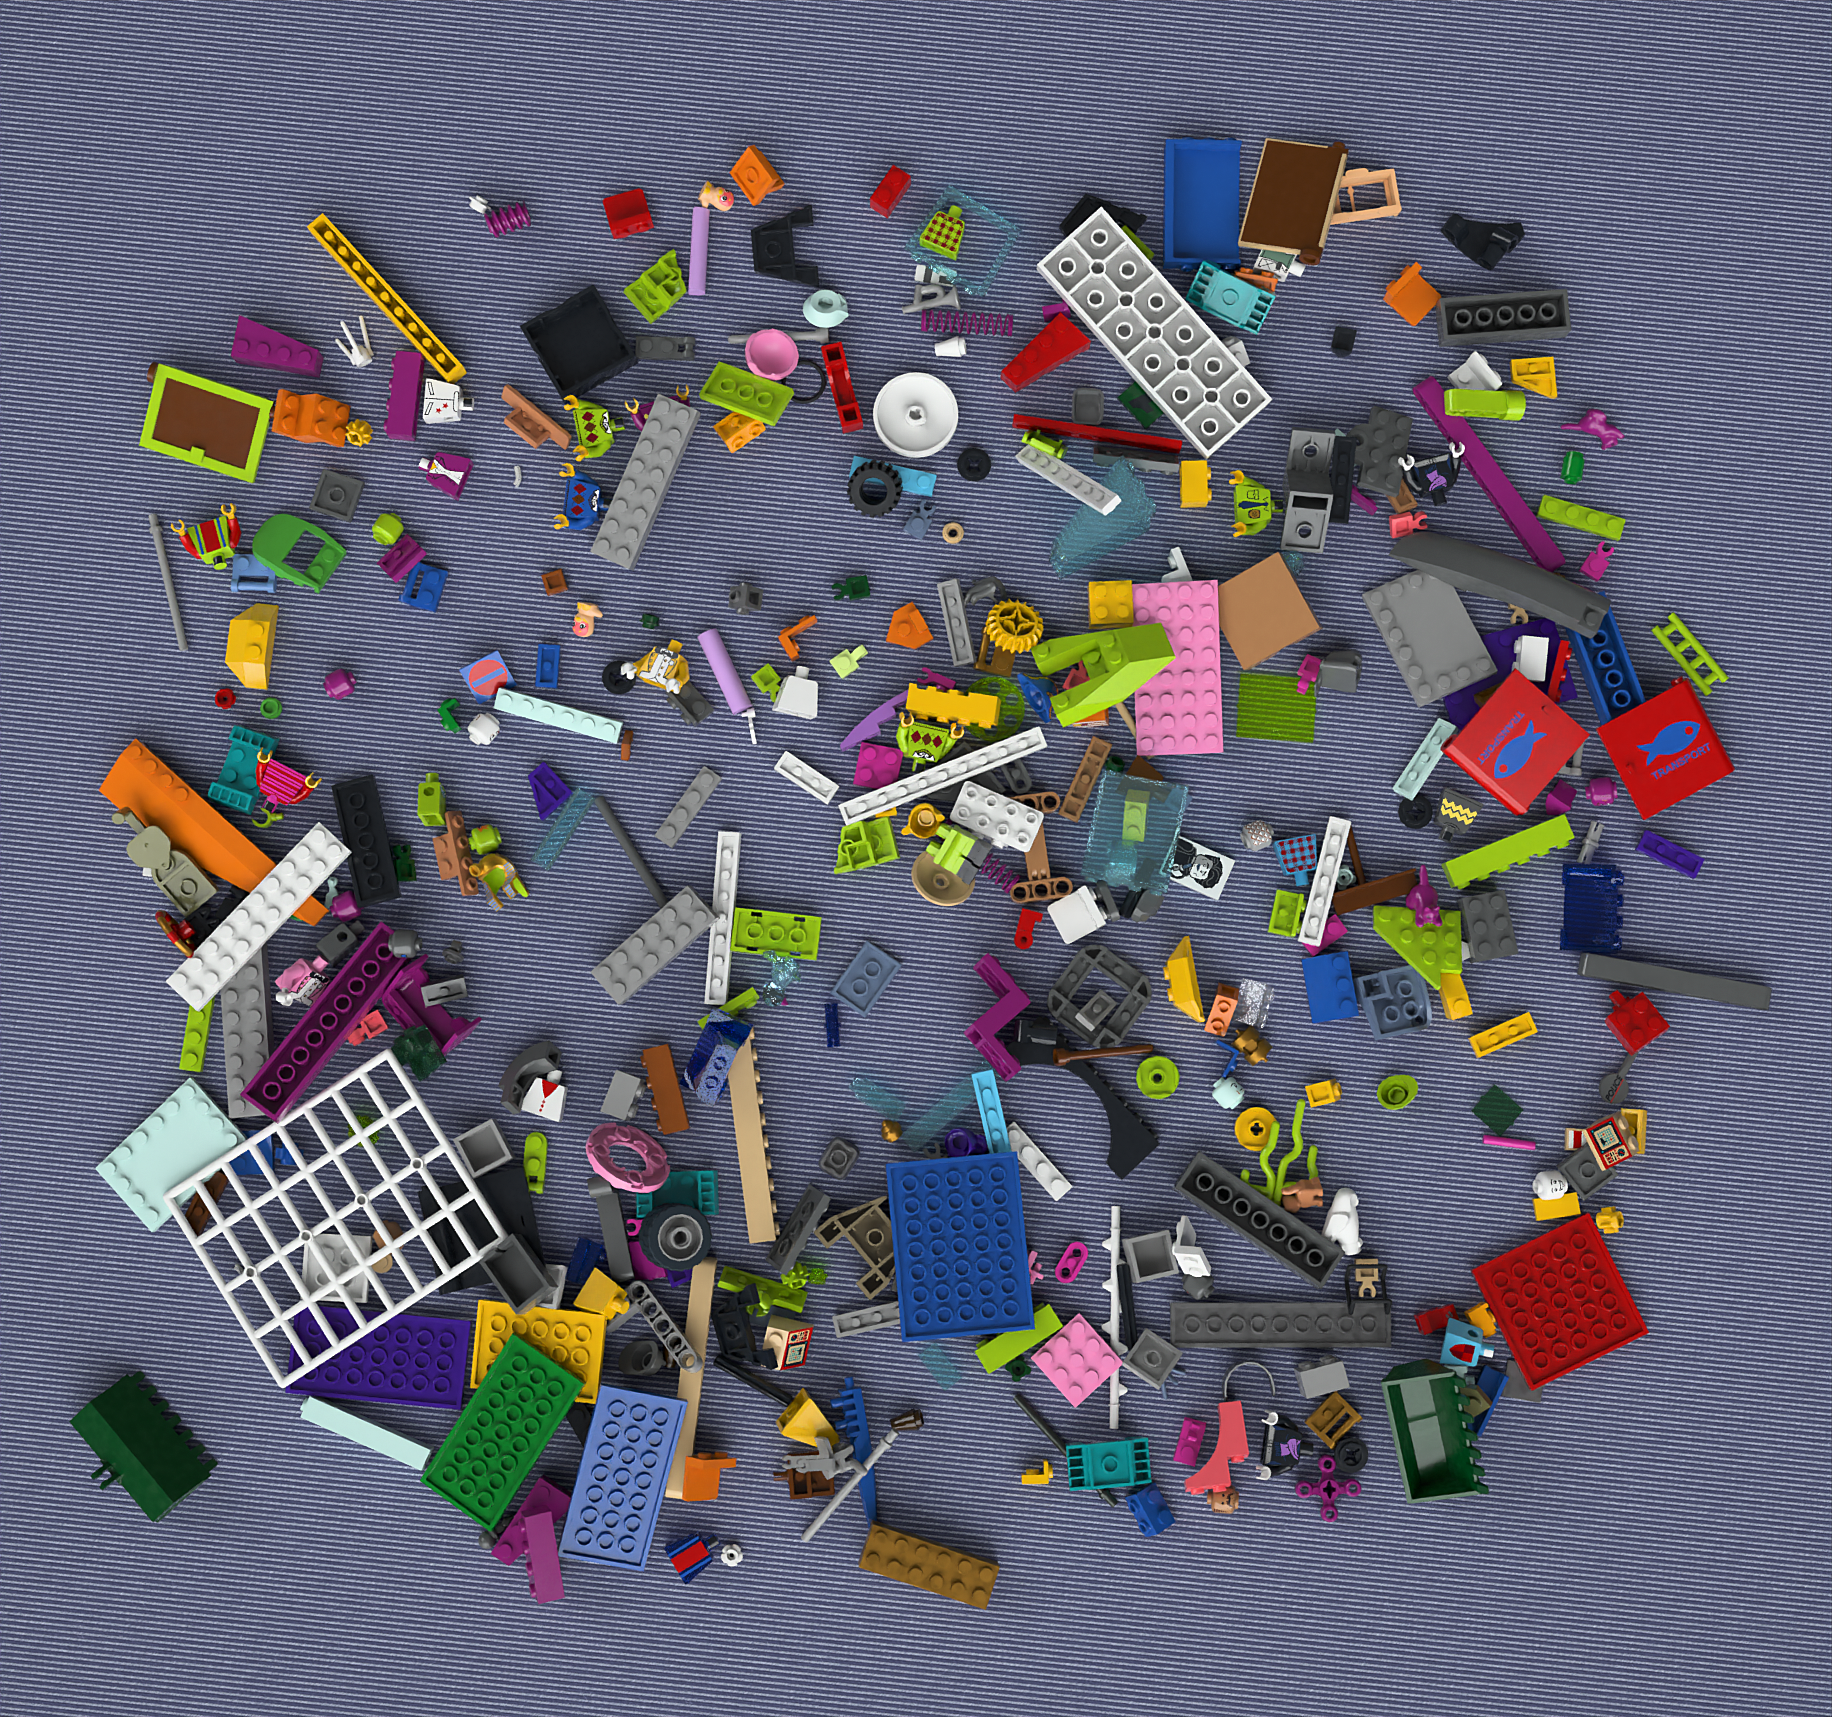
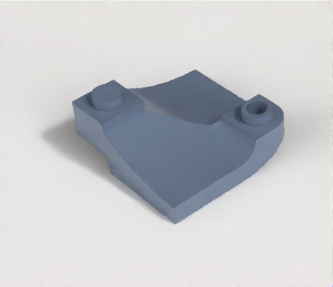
[1353,965,1432,1041]

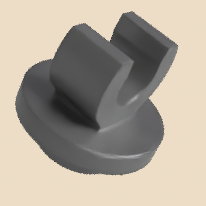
[442,940,464,964]

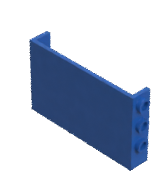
[1163,137,1242,273]

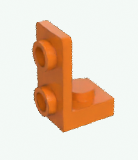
[778,615,817,662]
[1204,982,1239,1037]

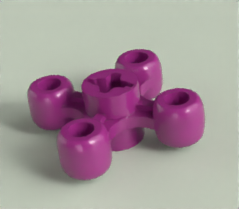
[1294,1454,1362,1522]

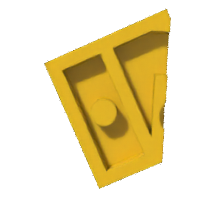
[1509,357,1557,399]

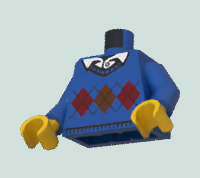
[554,463,613,530]

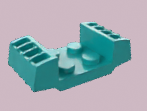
[1185,260,1276,335]
[207,725,280,815]
[635,1170,719,1218]
[1065,1436,1152,1491]

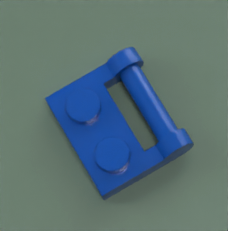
[398,562,449,613]

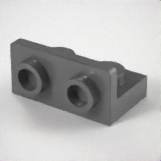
[666,680,714,727]

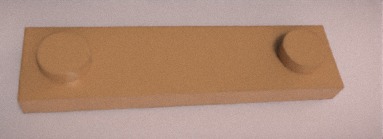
[1058,736,1113,823]

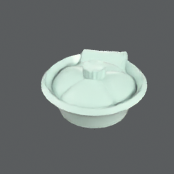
[803,290,849,328]

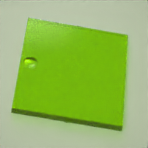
[1236,673,1317,743]

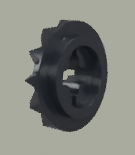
[957,448,991,482]
[602,660,637,695]
[1398,795,1433,830]
[1333,1437,1368,1473]

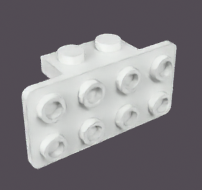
[950,781,1044,852]

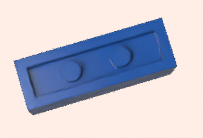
[1467,1365,1509,1437]

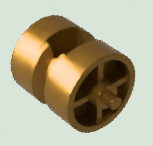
[1231,1025,1273,1066]

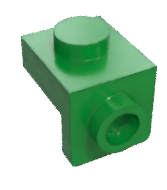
[437,698,462,734]

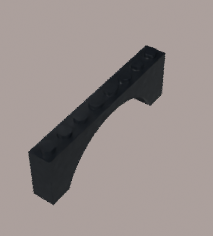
[1005,1016,1160,1180]

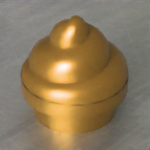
[881,1120,903,1143]

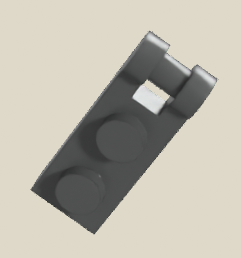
[635,336,695,361]

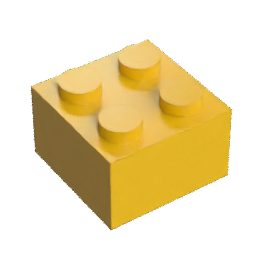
[1087,580,1134,629]

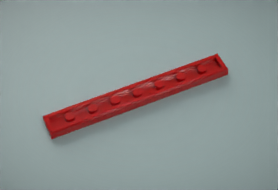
[1012,414,1182,454]

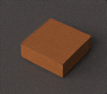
[541,569,568,596]

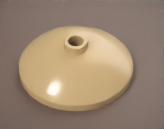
[911,851,975,906]

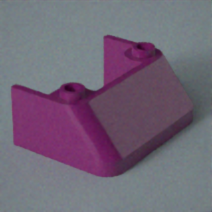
[382,954,482,1062]

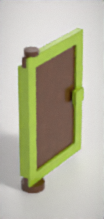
[139,361,275,483]

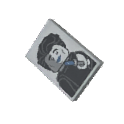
[1158,834,1235,900]

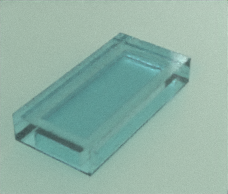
[918,1342,962,1391]

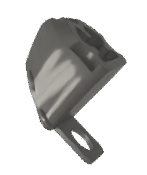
[1314,649,1362,697]

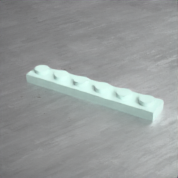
[494,687,623,743]

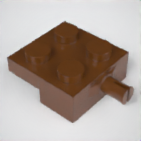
[773,1450,835,1500]

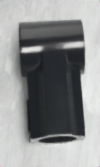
[1013,1020,1058,1045]

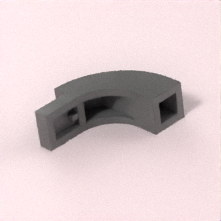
[498,1040,562,1114]

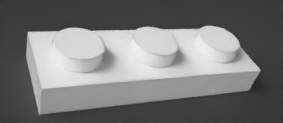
[774,751,839,805]

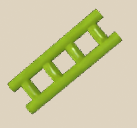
[1651,612,1729,696]

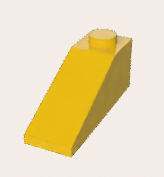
[1438,973,1473,1020]

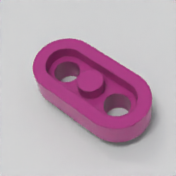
[1055,1242,1088,1283]

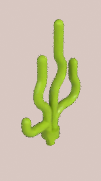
[1240,1099,1318,1206]

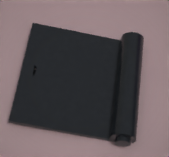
[418,1167,546,1295]

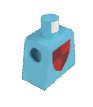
[1440,1318,1494,1367]

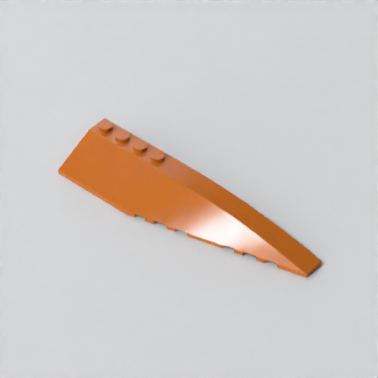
[99,738,329,927]

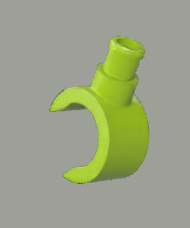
[252,808,284,829]

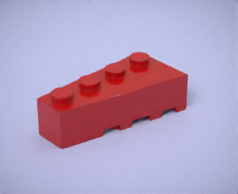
[1000,312,1091,393]

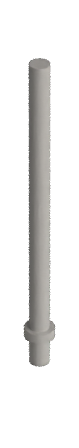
[148,514,188,651]
[801,1428,899,1543]

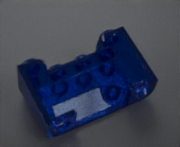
[1560,864,1624,954]

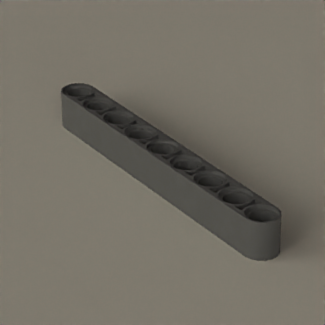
[1577,953,1772,1010]

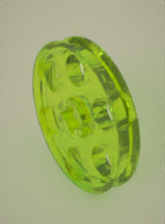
[964,677,1025,742]

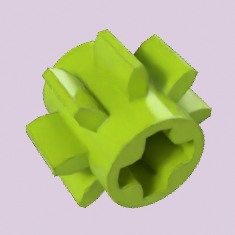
[780,1261,809,1289]

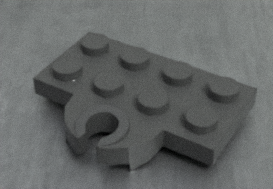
[1346,406,1413,498]

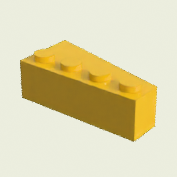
[906,683,1001,728]

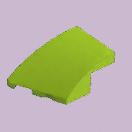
[623,249,687,324]
[834,816,900,874]

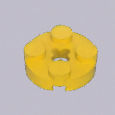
[1234,1107,1277,1151]

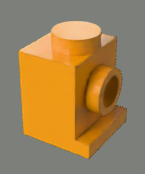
[1463,1302,1496,1338]

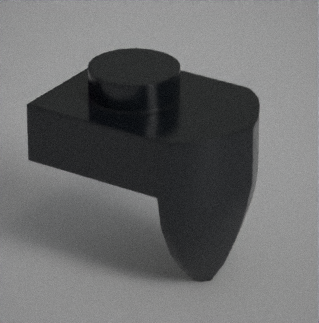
[1331,326,1357,358]

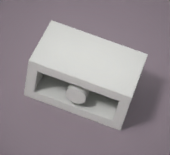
[1512,636,1549,682]

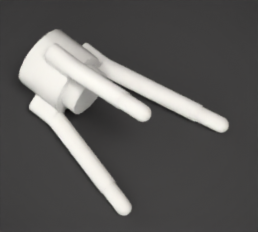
[335,316,374,368]

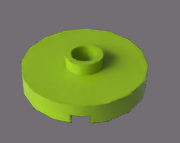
[1136,1056,1180,1099]

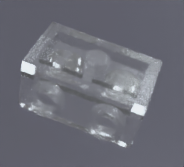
[1231,978,1274,1029]

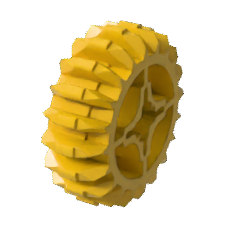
[986,598,1044,654]

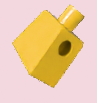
[573,1268,629,1320]

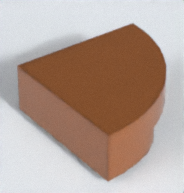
[621,730,634,761]

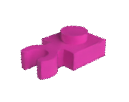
[1579,541,1614,582]

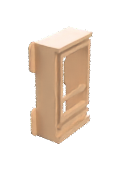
[1330,168,1402,225]

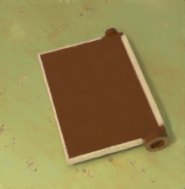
[1238,138,1349,266]

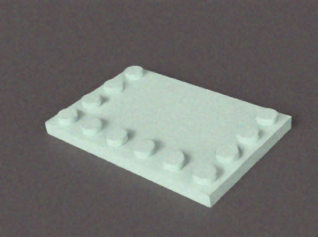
[95,1077,248,1232]

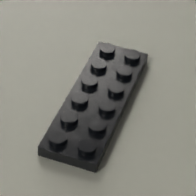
[331,774,402,908]

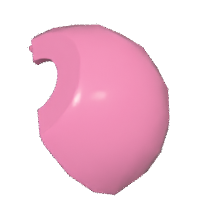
[745,328,799,381]

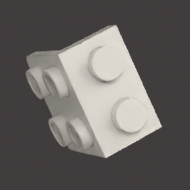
[1047,885,1107,944]
[1172,1215,1211,1277]

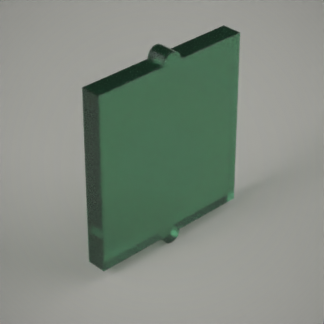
[1471,1084,1523,1137]

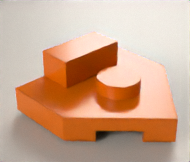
[886,602,933,650]

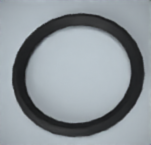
[781,360,826,404]

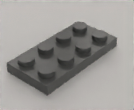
[1093,445,1179,475]
[765,1184,831,1275]

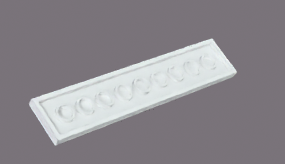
[166,822,352,1012]

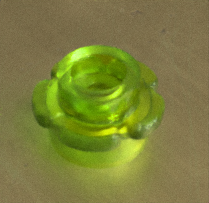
[808,1268,828,1285]

